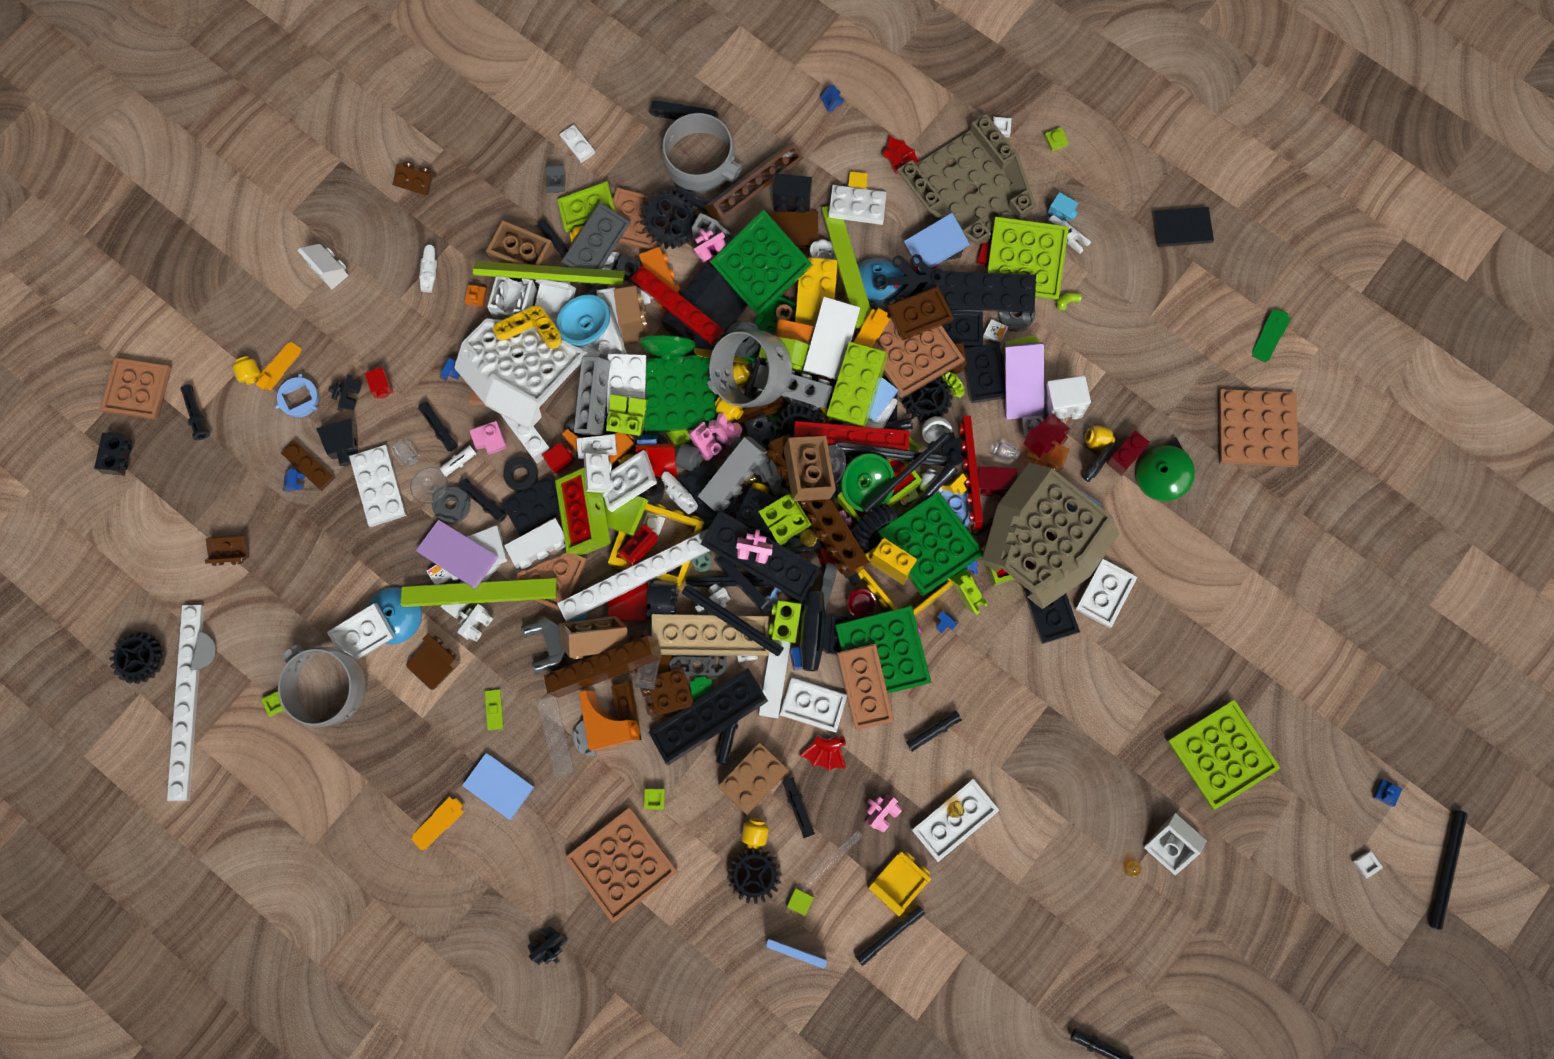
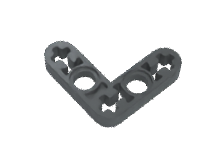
[821,563,837,613]
[669,655,727,677]

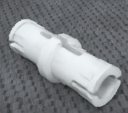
[439,445,477,477]

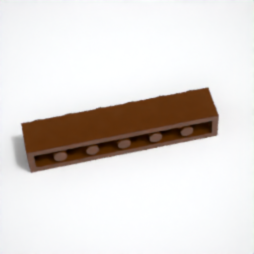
[705,143,803,221]
[544,636,662,698]

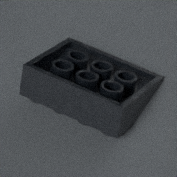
[661,263,748,350]

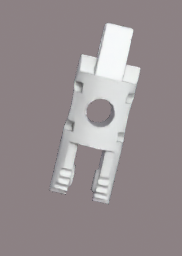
[1048,215,1091,254]
[419,244,437,293]
[661,472,698,514]

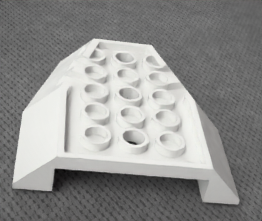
[454,318,600,430]

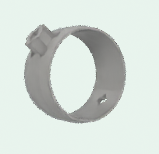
[662,113,742,193]
[707,329,792,407]
[278,644,366,727]

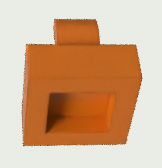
[464,285,487,307]

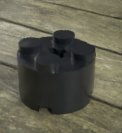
[647,580,679,619]

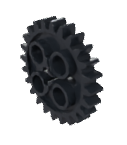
[639,189,697,249]

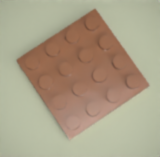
[872,318,965,398]
[1219,389,1298,467]
[565,807,678,924]

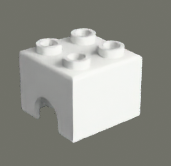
[487,277,537,323]
[1044,375,1091,421]

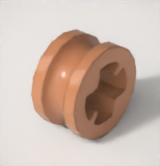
[776,304,793,321]

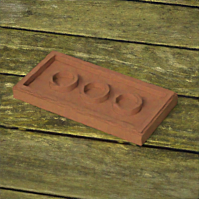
[837,644,894,730]

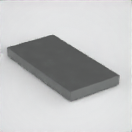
[561,202,631,269]

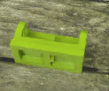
[950,568,988,615]

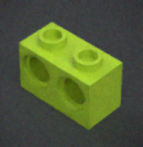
[769,599,801,643]

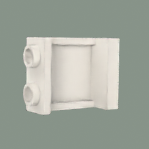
[527,279,576,328]

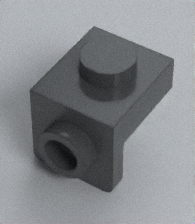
[545,164,566,193]

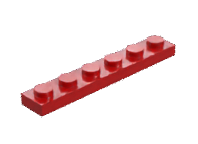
[630,266,725,346]
[959,416,983,529]
[793,421,910,450]

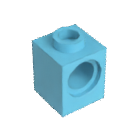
[1047,192,1078,222]

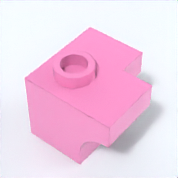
[470,421,507,455]

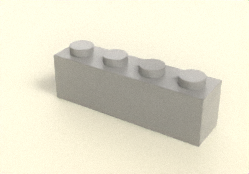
[698,437,768,511]

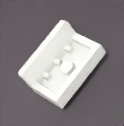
[584,453,613,497]

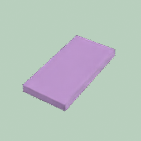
[1004,342,1044,419]
[416,520,498,589]

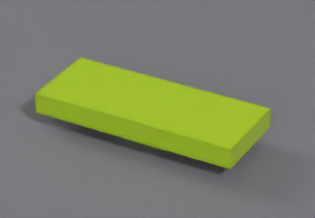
[485,689,504,731]

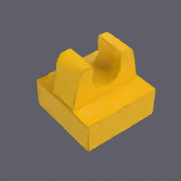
[941,473,967,495]

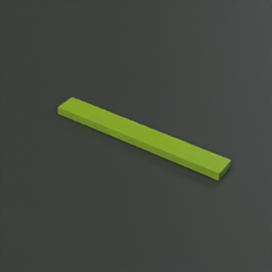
[821,206,871,328]
[473,261,625,285]
[400,578,557,607]

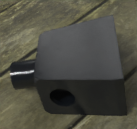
[316,419,358,466]

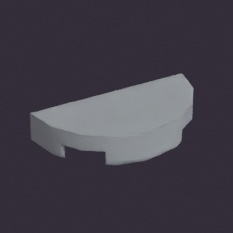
[190,632,215,670]
[573,720,597,757]

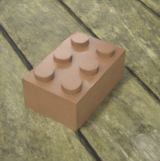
[486,220,555,280]
[613,286,649,345]
[783,436,836,501]
[559,616,628,659]
[718,743,789,816]

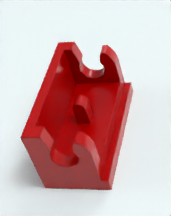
[617,524,659,567]

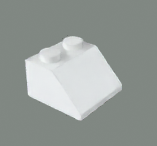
[297,244,348,290]
[1144,813,1207,875]

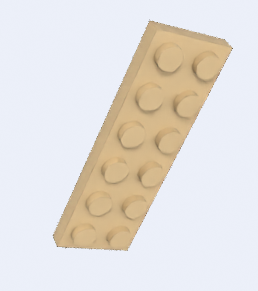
[651,614,769,656]

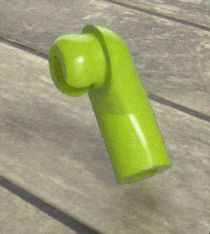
[1056,293,1081,310]

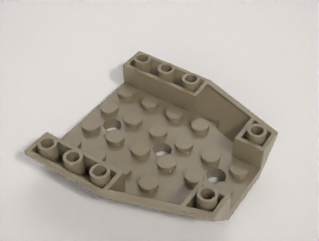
[897,114,1036,244]
[981,462,1119,609]

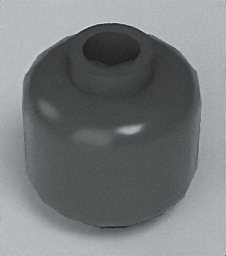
[675,444,702,471]

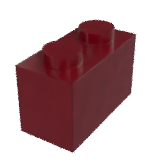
[1024,414,1070,458]
[1107,430,1150,476]
[977,466,1017,497]

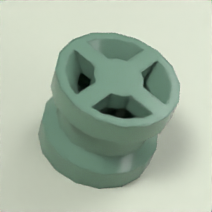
[692,552,712,572]

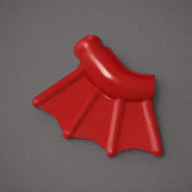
[883,135,920,174]
[800,735,846,771]

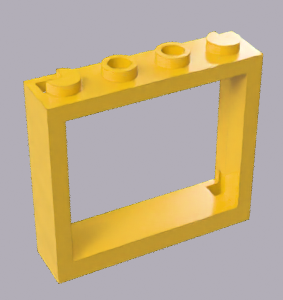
[608,503,705,590]
[857,543,955,616]

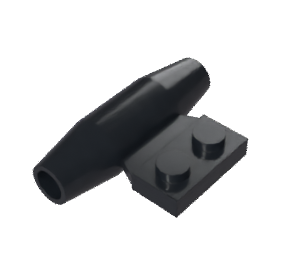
[800,591,848,672]

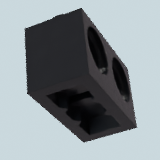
[94,432,133,476]

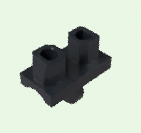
[328,374,362,411]
[941,432,962,466]
[527,927,567,965]

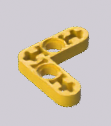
[493,306,562,349]

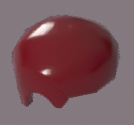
[847,588,876,618]

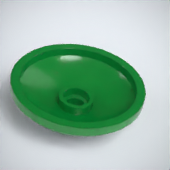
[639,336,696,361]
[1136,445,1195,502]
[841,453,895,512]

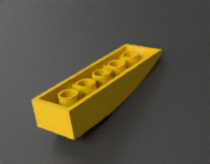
[792,258,837,370]

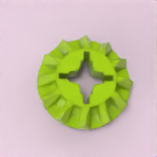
[942,371,965,398]

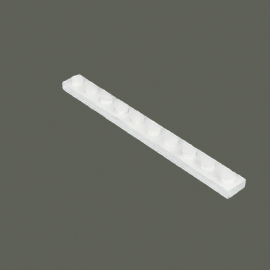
[557,517,733,622]
[167,605,204,801]

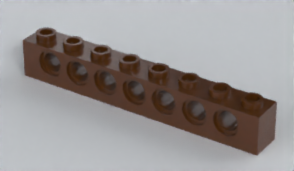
[766,433,870,578]

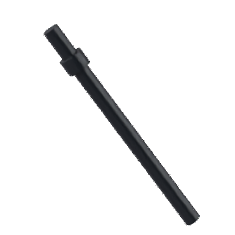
[861,432,950,514]

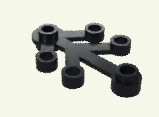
[873,254,946,302]

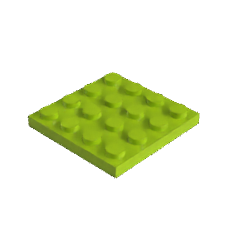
[987,217,1069,300]
[1167,700,1280,811]

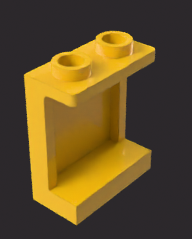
[871,538,917,585]
[868,851,931,917]

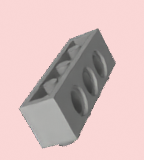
[574,357,611,436]
[753,363,835,409]

